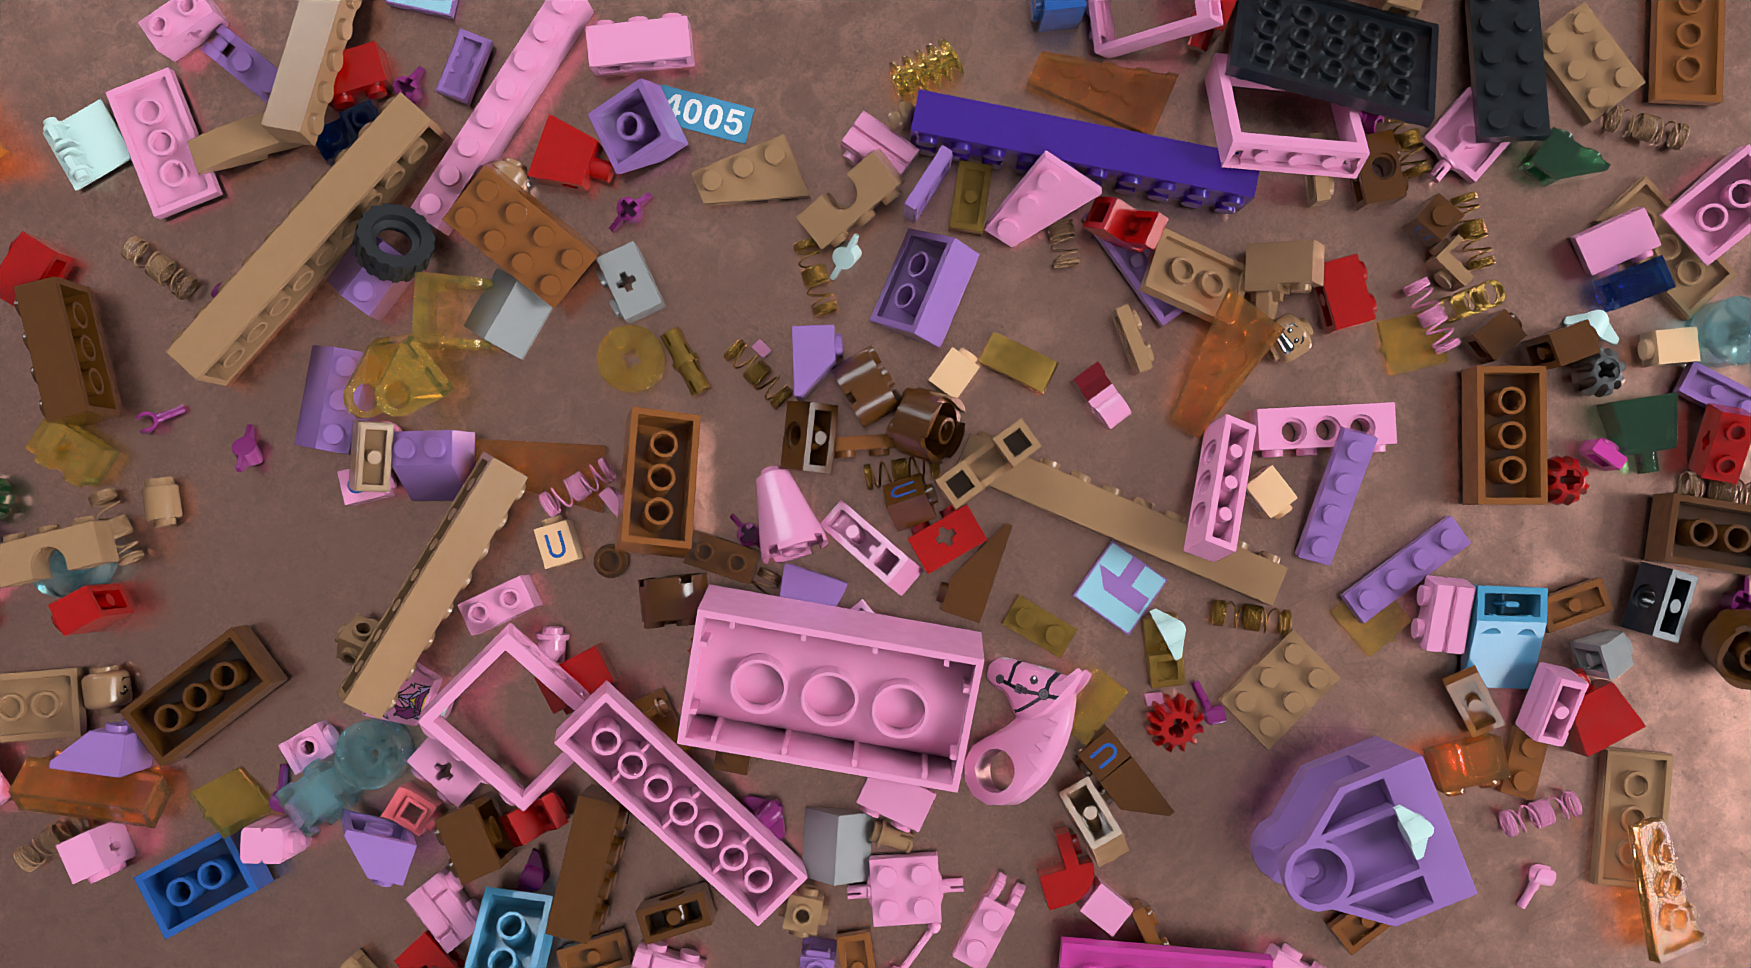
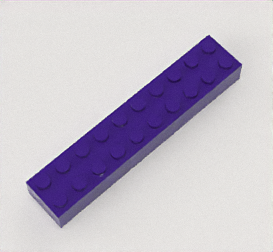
[910,89,1260,214]

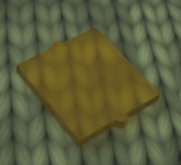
[1376,310,1449,376]
[1330,600,1412,657]
[188,767,273,839]

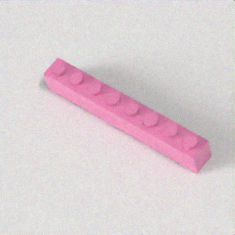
[410,0,594,236]

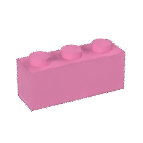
[585,13,695,76]

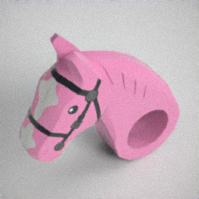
[965,657,1092,805]

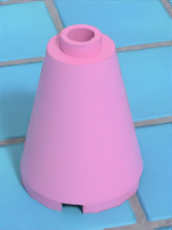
[756,465,828,564]

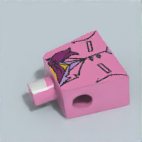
[362,661,454,726]

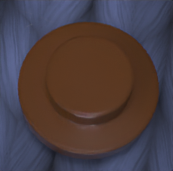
[594,544,628,578]

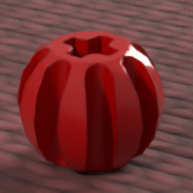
[1547,455,1590,506]

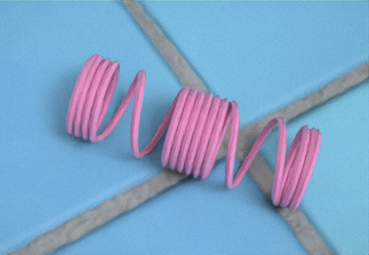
[1402,277,1461,355]
[539,457,617,518]
[1498,790,1583,838]

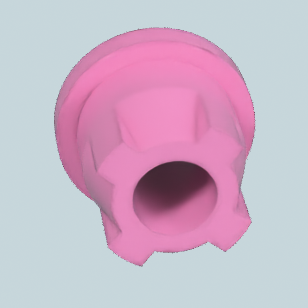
[535,626,570,662]

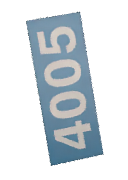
[661,84,755,144]

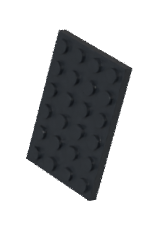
[1225,0,1439,128]

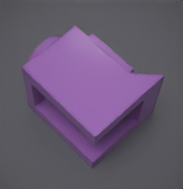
[799,936,837,968]

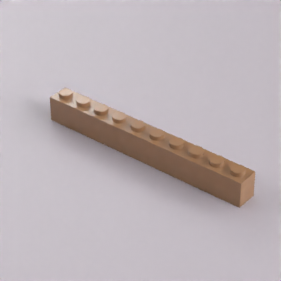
[956,430,1288,606]

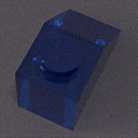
[1592,255,1676,312]

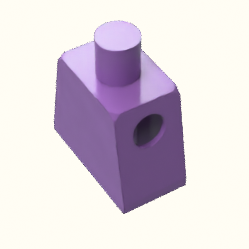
[780,562,848,606]

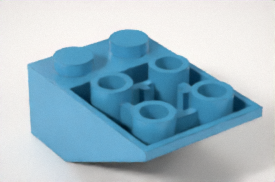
[1461,585,1548,689]

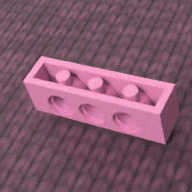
[1249,402,1397,458]
[1184,414,1256,562]

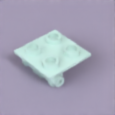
[42,99,131,191]

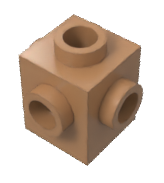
[335,614,379,667]
[778,884,829,938]

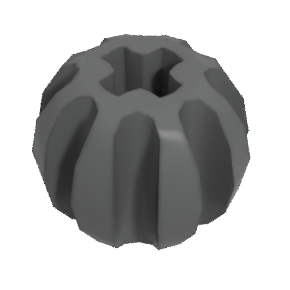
[1570,347,1627,398]

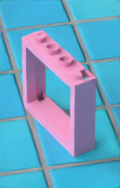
[1086,0,1223,59]
[1204,53,1370,179]
[418,622,592,812]

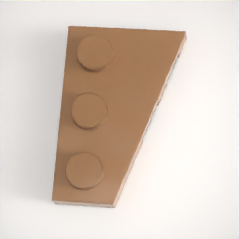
[691,134,810,206]

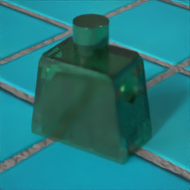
[1597,392,1678,474]

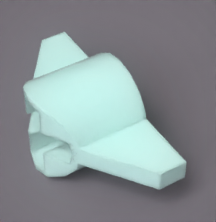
[830,233,862,280]
[1563,310,1619,346]
[1150,609,1186,661]
[1393,804,1434,860]

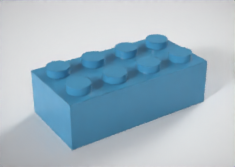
[464,887,554,968]

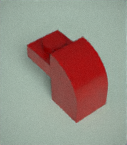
[1083,196,1169,253]
[498,787,570,848]
[1036,825,1094,911]

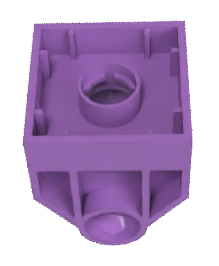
[1250,736,1478,927]

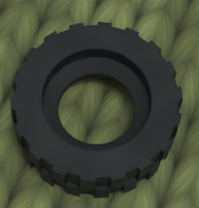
[352,203,436,283]

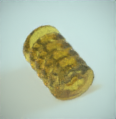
[889,38,964,103]

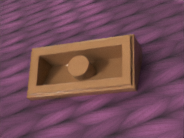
[349,419,394,492]

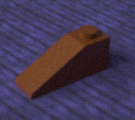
[936,523,1013,623]

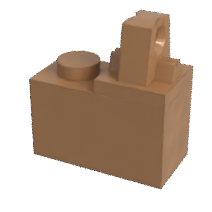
[1245,239,1325,320]
[1058,776,1129,867]

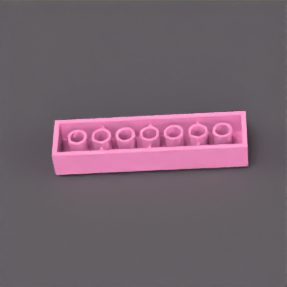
[554,680,808,926]

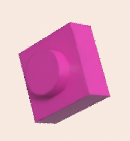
[1577,438,1628,471]

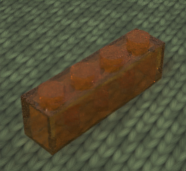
[8,756,172,829]

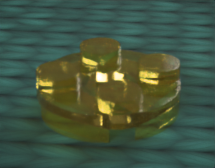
[597,325,666,393]

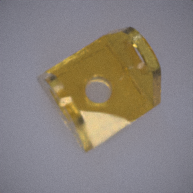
[412,272,494,350]
[343,334,454,418]

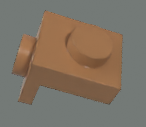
[1424,234,1474,292]

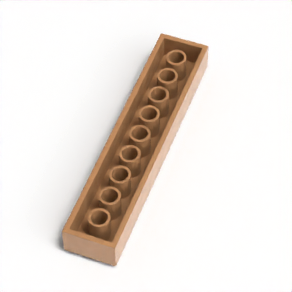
[166,92,450,386]

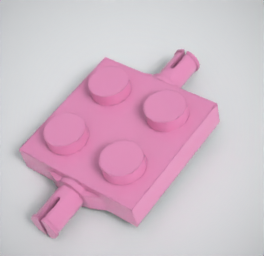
[1422,87,1510,185]
[847,851,964,927]

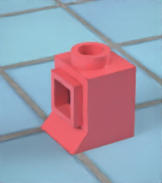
[381,781,445,836]

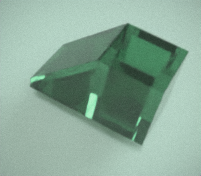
[1518,127,1611,187]

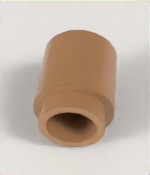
[141,477,183,527]

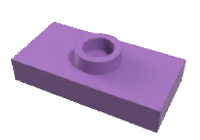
[435,28,494,106]

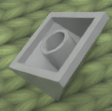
[463,268,553,360]
[802,806,873,886]

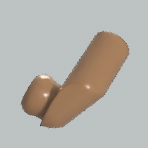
[888,101,915,131]

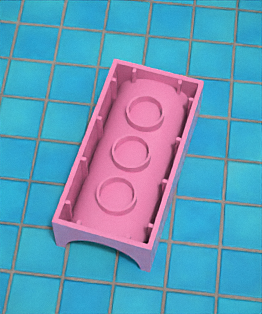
[677,584,984,793]

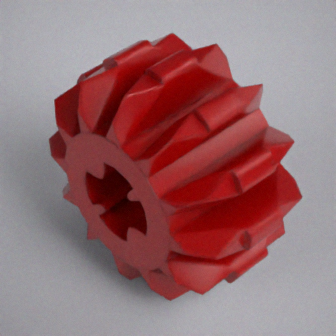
[1145,693,1204,753]

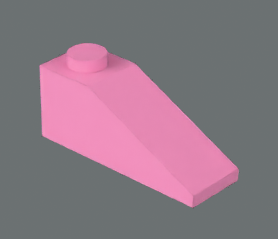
[820,500,924,596]

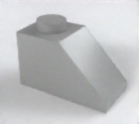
[1569,629,1634,680]

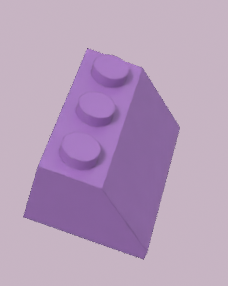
[869,228,980,348]
[294,345,381,455]

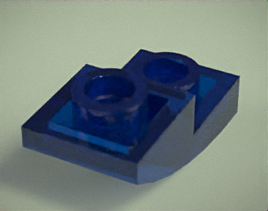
[316,99,379,165]

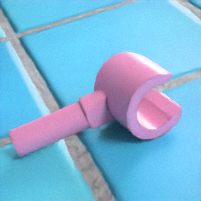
[1517,864,1556,909]

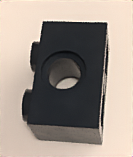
[1621,561,1699,643]

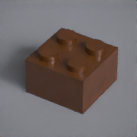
[434,791,517,885]

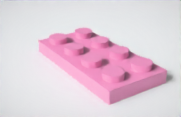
[105,67,223,220]

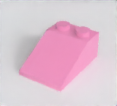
[1659,144,1751,266]

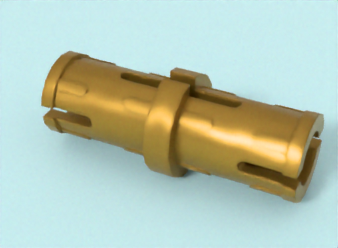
[660,327,711,396]

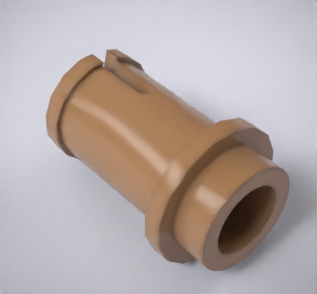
[869,820,915,854]

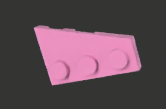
[984,150,1102,247]

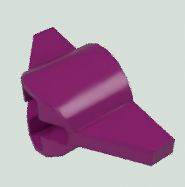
[393,66,425,104]
[609,192,653,233]
[232,424,263,472]
[730,514,760,548]
[1720,576,1751,610]
[743,795,786,841]
[516,848,549,893]

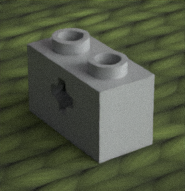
[595,241,666,324]

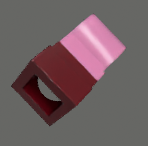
[1069,361,1131,430]

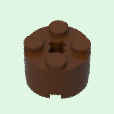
[831,345,901,427]
[887,387,966,464]
[638,573,708,629]
[1701,609,1751,690]

